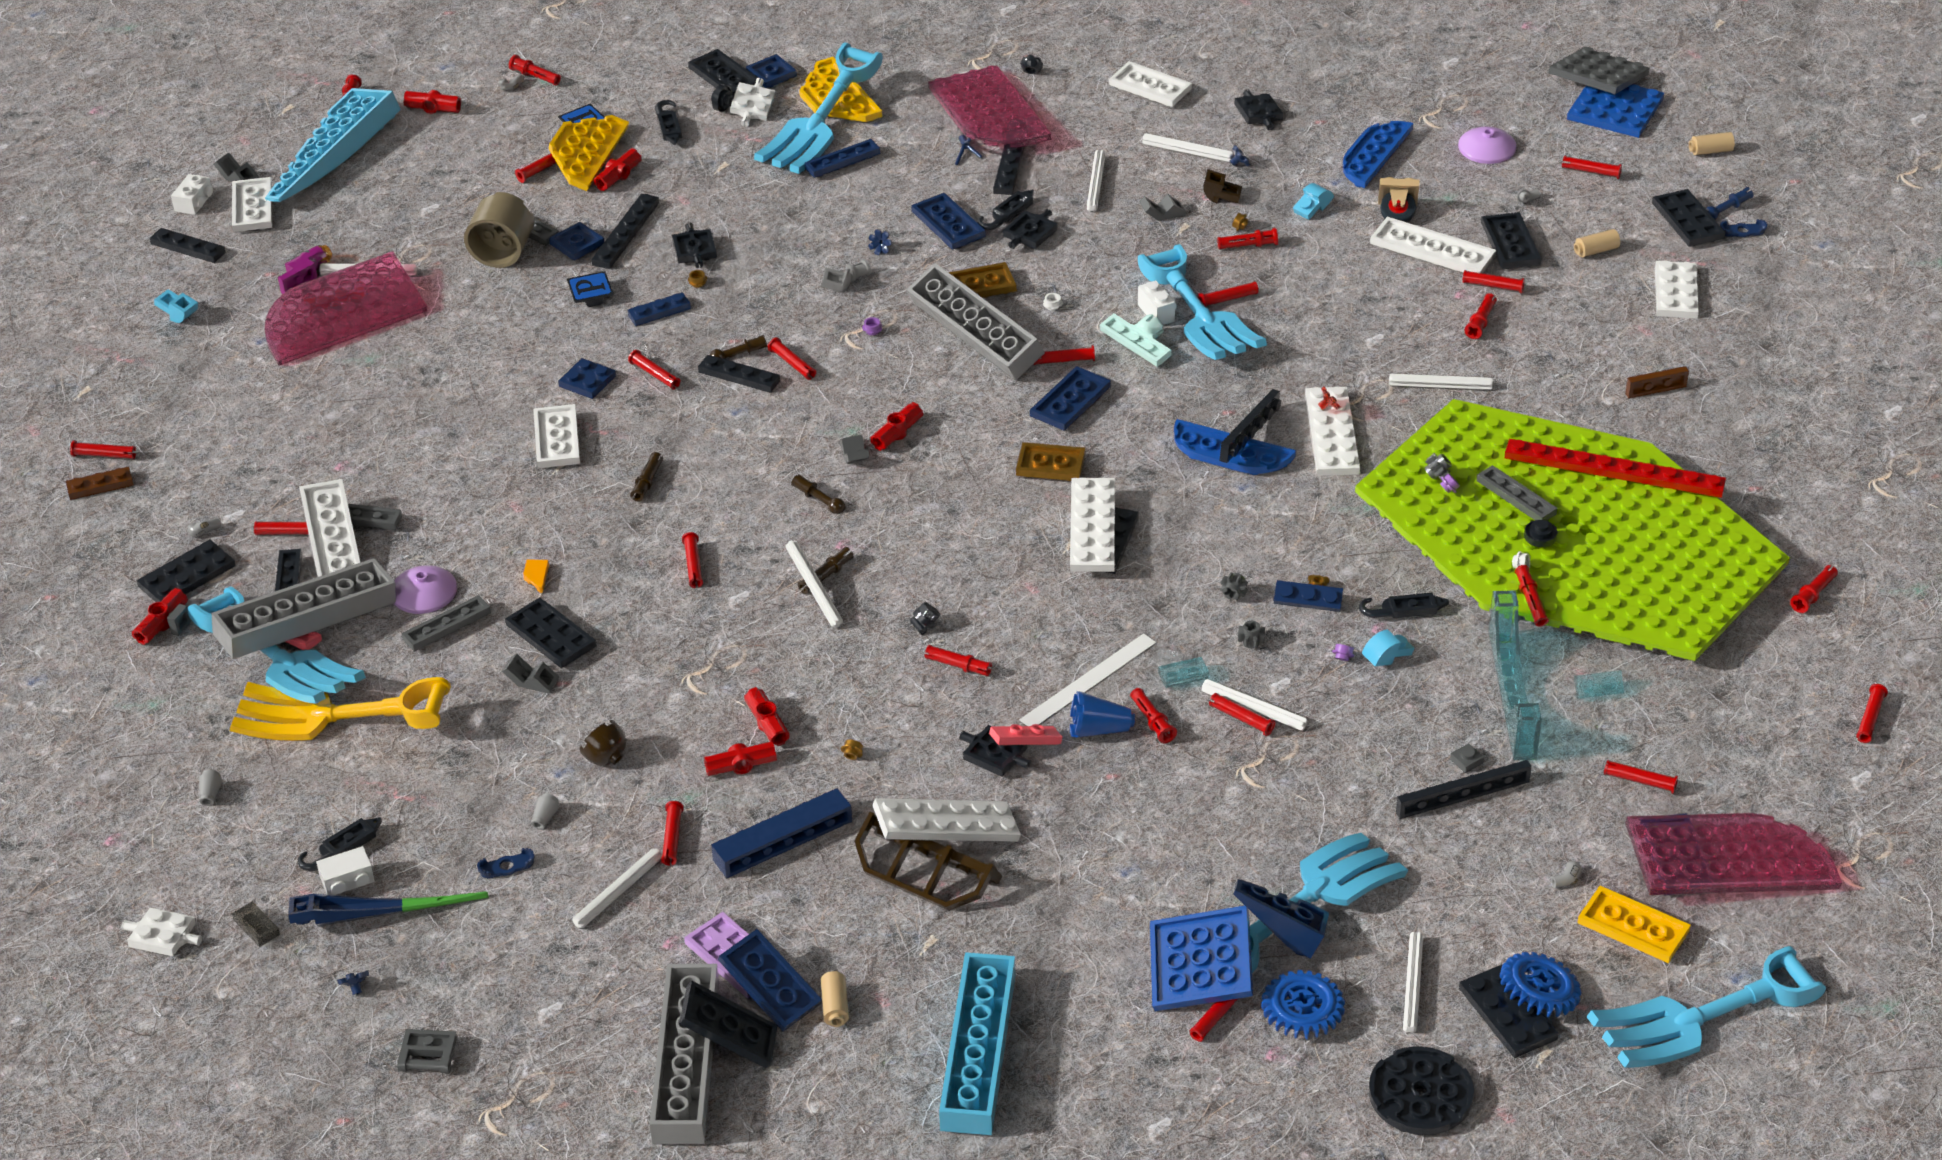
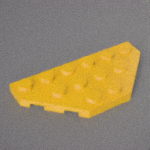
[799,57,882,122]
[548,115,629,191]

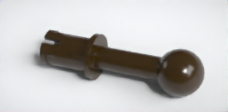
[710,335,768,359]
[791,474,845,514]

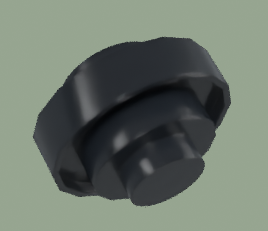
[711,84,734,112]
[1524,520,1558,547]

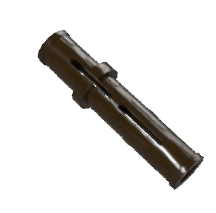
[630,452,663,502]
[798,547,854,594]

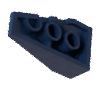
[1233,879,1329,959]

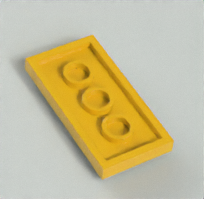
[1577,886,1691,963]

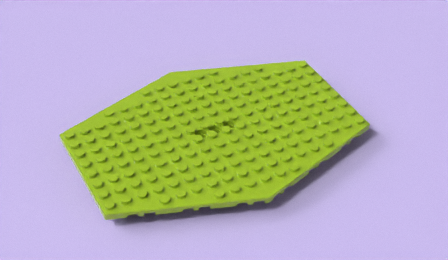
[1355,399,1790,661]

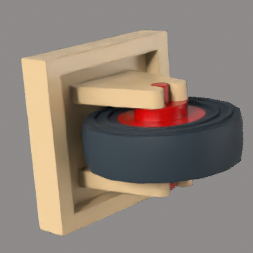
[1378,177,1420,223]

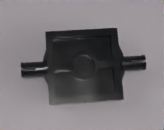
[1234,89,1283,130]
[1003,209,1058,249]
[672,223,717,268]
[959,725,1031,777]

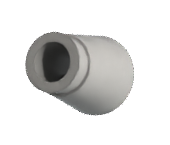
[199,770,223,806]
[531,793,559,830]

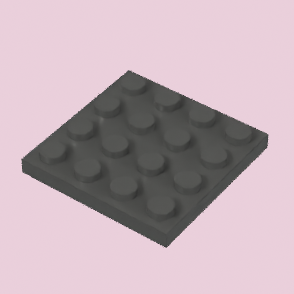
[1548,47,1650,94]

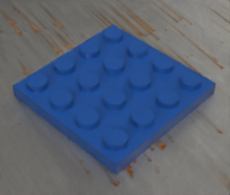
[1567,84,1664,138]
[1150,906,1253,1011]

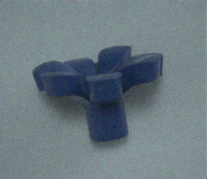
[1230,145,1251,167]
[868,229,892,255]
[337,970,369,995]

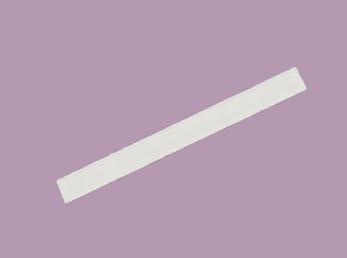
[1019,633,1156,726]

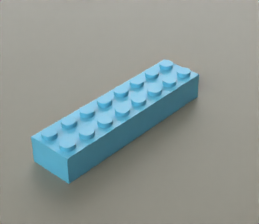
[939,952,1016,1135]

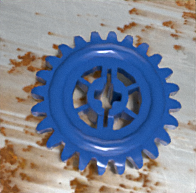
[1500,952,1582,1017]
[1261,970,1345,1040]

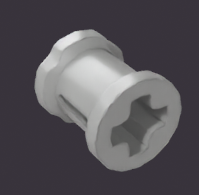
[846,259,871,282]

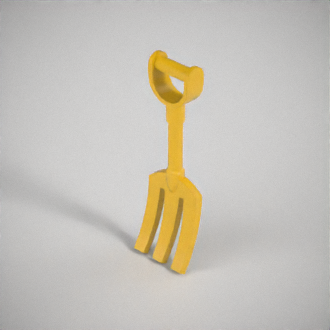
[229,677,451,741]

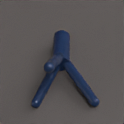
[955,135,982,165]

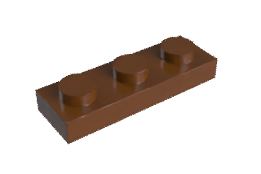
[1625,366,1689,399]
[66,466,134,500]

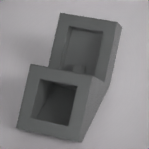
[213,153,259,182]
[1139,194,1187,221]
[839,435,869,463]
[502,653,559,693]

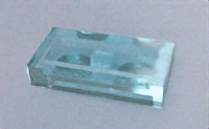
[1158,657,1209,688]
[1574,670,1624,699]

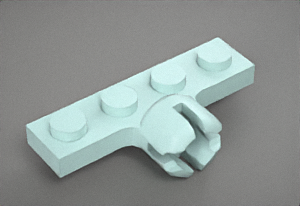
[1099,313,1172,367]

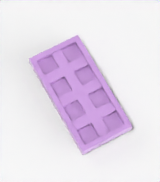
[684,912,751,999]

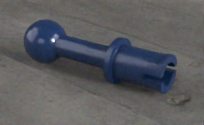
[1705,187,1754,220]

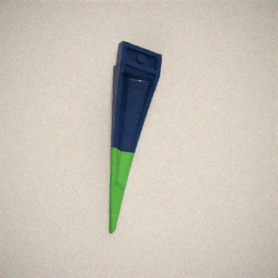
[288,891,489,927]

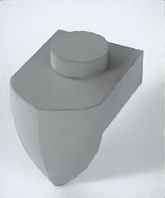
[821,267,851,292]

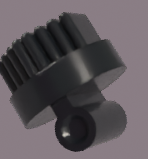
[910,602,941,635]

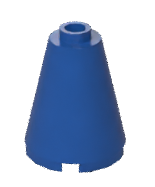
[1070,691,1135,738]

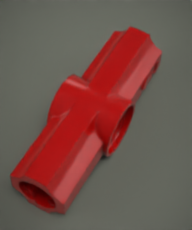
[403,90,462,114]
[594,148,642,191]
[870,402,923,451]
[131,588,188,645]
[744,687,790,747]
[704,741,777,776]

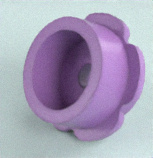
[862,317,882,335]
[1440,473,1460,493]
[1332,644,1354,661]

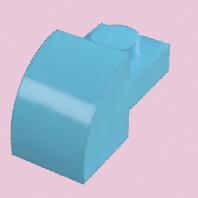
[1293,183,1334,220]
[154,289,198,323]
[1362,629,1414,666]

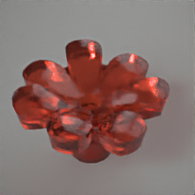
[1318,386,1341,410]

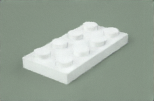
[1109,61,1192,107]
[232,177,272,232]
[1655,261,1699,319]
[533,404,580,468]

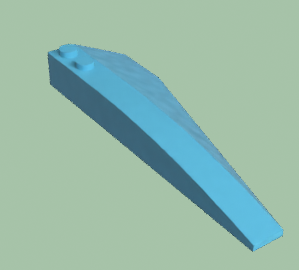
[265,88,401,202]

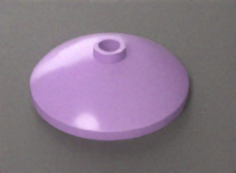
[1458,127,1516,164]
[394,565,457,614]

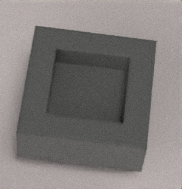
[167,604,191,636]
[1450,743,1484,773]

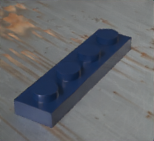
[805,139,880,178]

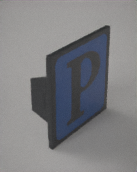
[558,103,605,123]
[567,271,614,307]

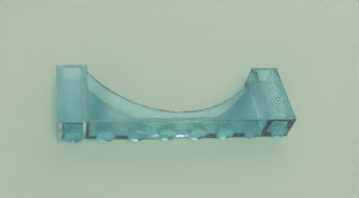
[1488,590,1542,760]

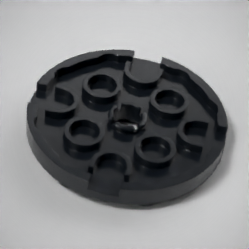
[1369,1046,1474,1135]

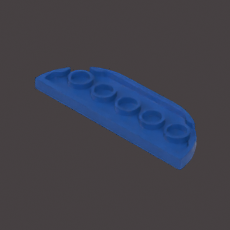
[1343,121,1413,188]
[1174,419,1296,475]

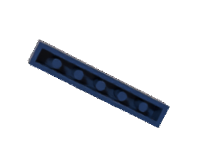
[711,788,852,879]

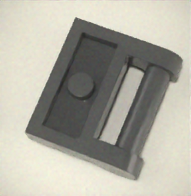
[397,1029,457,1074]

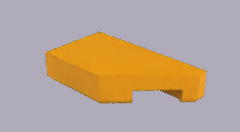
[523,559,549,593]

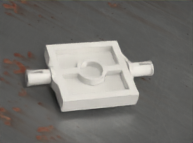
[730,78,775,127]
[122,908,202,956]

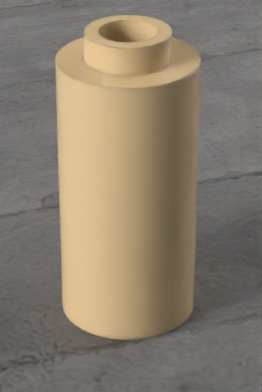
[1689,132,1735,155]
[1574,229,1620,258]
[821,971,849,1027]

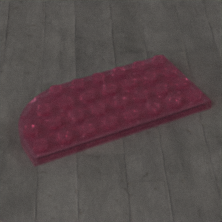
[928,65,1052,147]
[265,251,427,366]
[1625,813,1842,895]

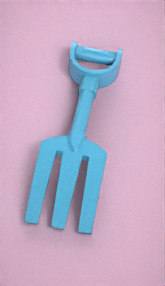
[754,42,883,174]
[1138,244,1267,360]
[188,586,366,704]
[1250,833,1408,973]
[1587,946,1826,1068]

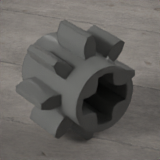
[1425,453,1452,480]
[1220,572,1248,600]
[1238,620,1265,649]

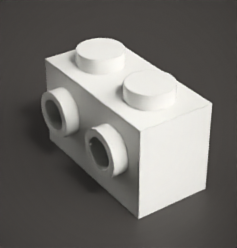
[171,174,213,215]
[1138,280,1177,325]
[316,846,375,895]

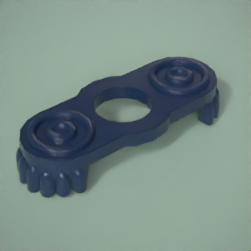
[1720,219,1768,237]
[477,848,535,879]

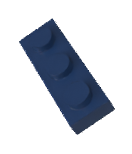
[627,292,691,327]
[1273,580,1344,612]

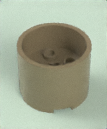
[464,192,534,268]

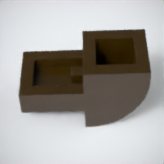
[1203,169,1243,204]

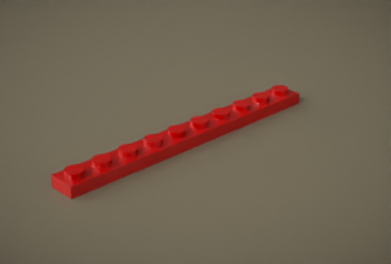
[1504,438,1726,498]

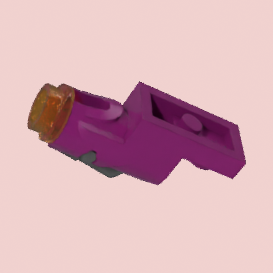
[278,244,333,296]

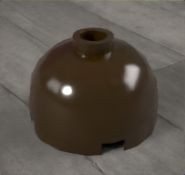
[579,720,626,766]

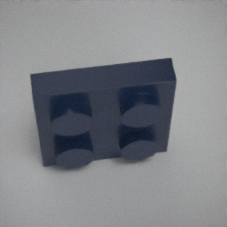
[746,54,797,88]
[549,222,604,261]
[558,358,616,399]

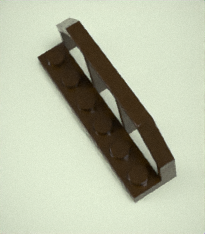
[854,811,1002,911]

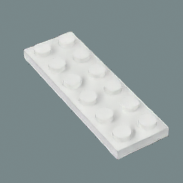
[1370,217,1496,273]
[1305,386,1360,476]
[1070,478,1115,572]
[299,479,360,577]
[873,798,1021,842]

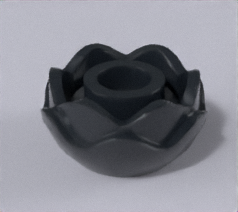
[1020,55,1043,74]

